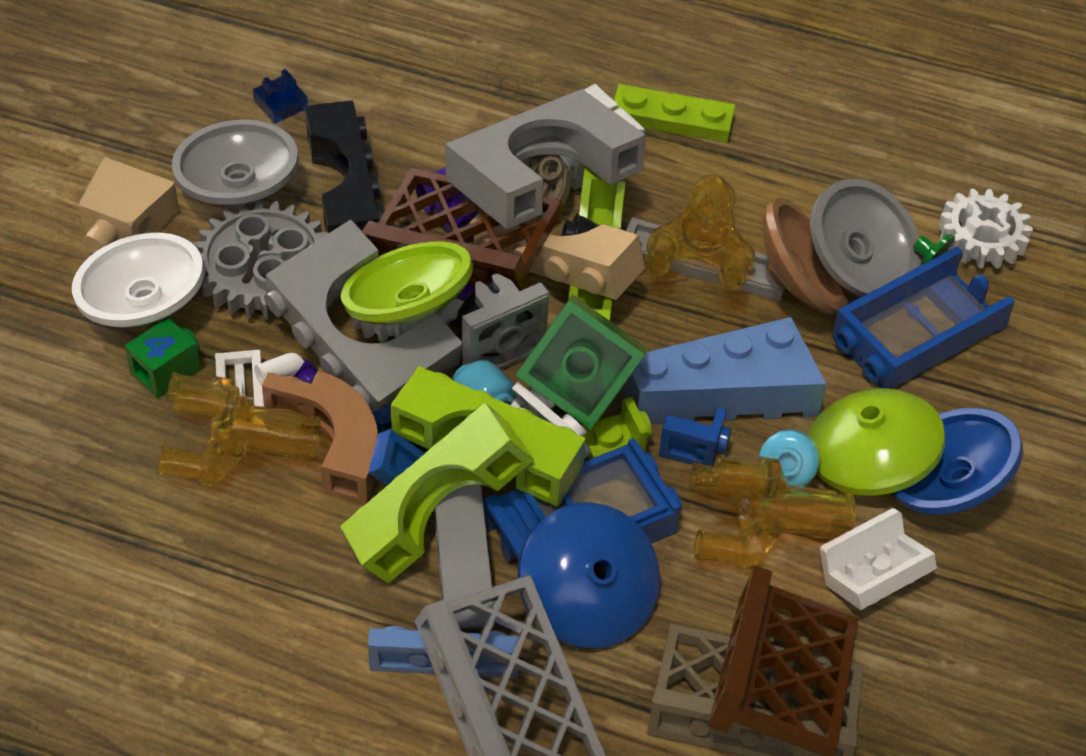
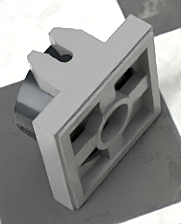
[456,274,549,370]

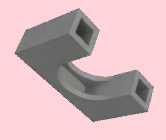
[445,89,646,229]
[264,220,463,422]

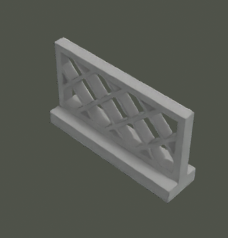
[414,575,606,756]

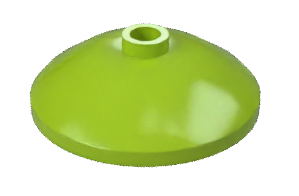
[341,241,473,325]
[808,388,946,496]

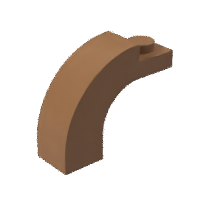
[262,370,378,505]

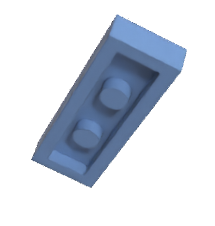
[368,626,519,679]

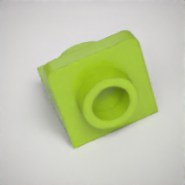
[581,397,652,460]

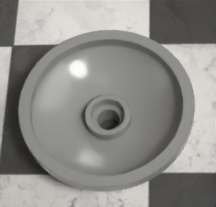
[172,120,299,206]
[810,179,922,297]

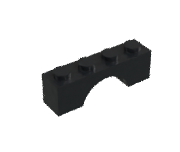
[305,100,385,234]

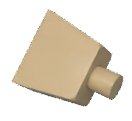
[79,157,179,254]

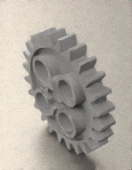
[193,201,328,319]

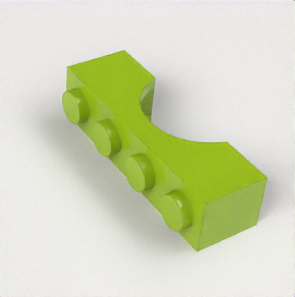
[391,366,586,507]
[340,403,534,584]

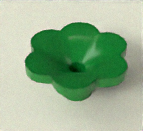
[912,234,955,265]

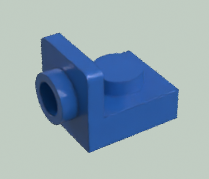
[659,408,732,470]
[368,429,425,486]

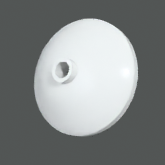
[72,233,204,328]

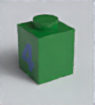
[125,317,201,399]

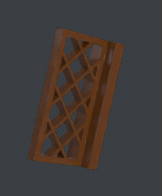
[362,167,564,291]
[707,565,858,756]

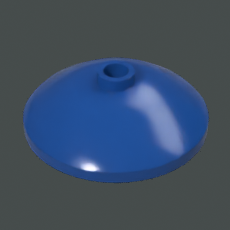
[891,408,1023,515]
[518,502,660,649]

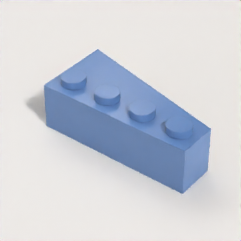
[621,317,826,424]

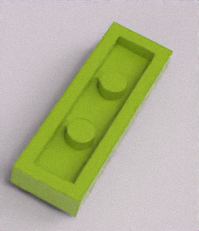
[614,84,736,143]

